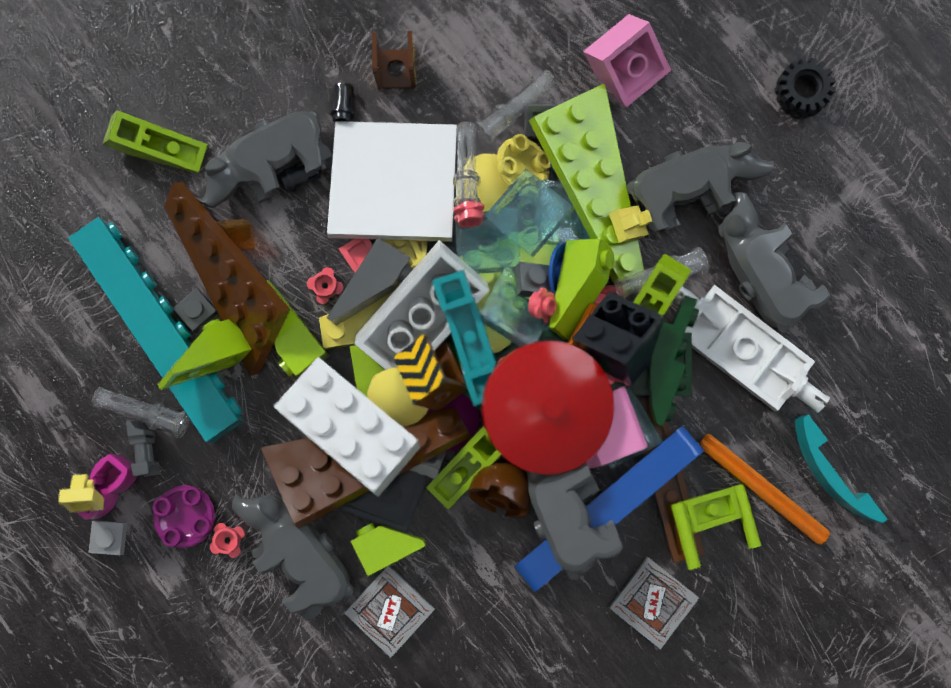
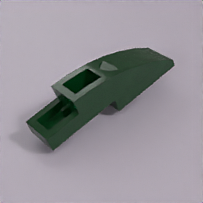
[647,295,699,426]

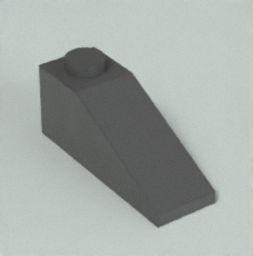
[327,238,413,326]

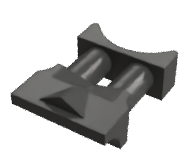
[126,420,160,477]

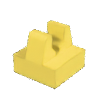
[609,205,653,243]
[59,474,104,512]

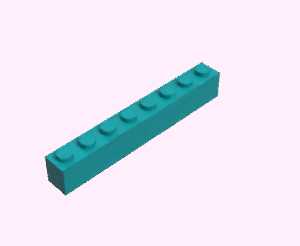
[68,217,244,443]

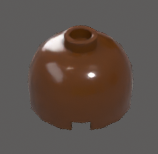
[468,459,531,518]

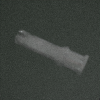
[474,70,558,144]
[453,122,481,208]
[614,247,709,298]
[92,387,190,439]

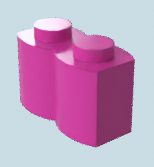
[76,454,137,520]

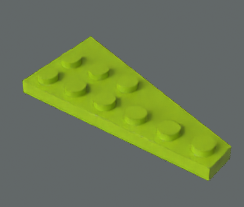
[529,83,644,286]

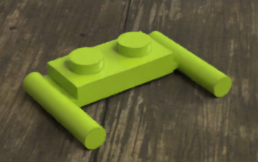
[671,484,762,570]

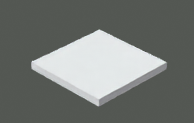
[327,121,457,242]

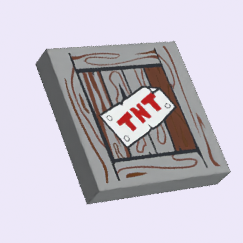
[609,557,699,649]
[344,565,435,658]

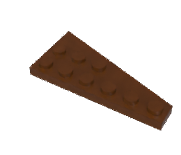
[164,182,290,376]
[261,407,471,529]

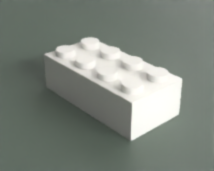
[354,240,489,370]
[274,357,421,497]

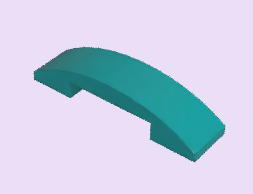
[432,270,497,406]
[795,414,888,523]

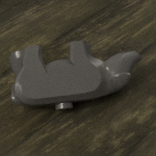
[199,111,333,208]
[627,141,774,232]
[718,192,831,333]
[526,463,623,580]
[232,494,353,620]

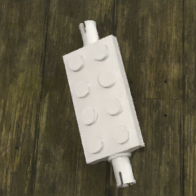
[672,285,830,413]

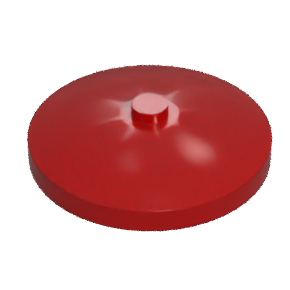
[481,341,614,474]

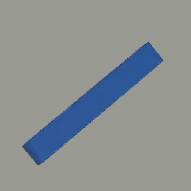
[514,426,704,592]

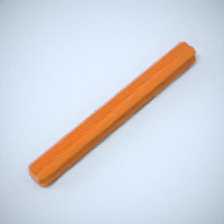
[699,434,830,545]

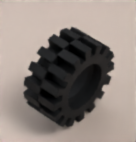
[775,57,836,118]

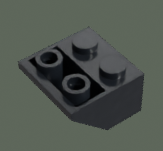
[572,292,664,386]

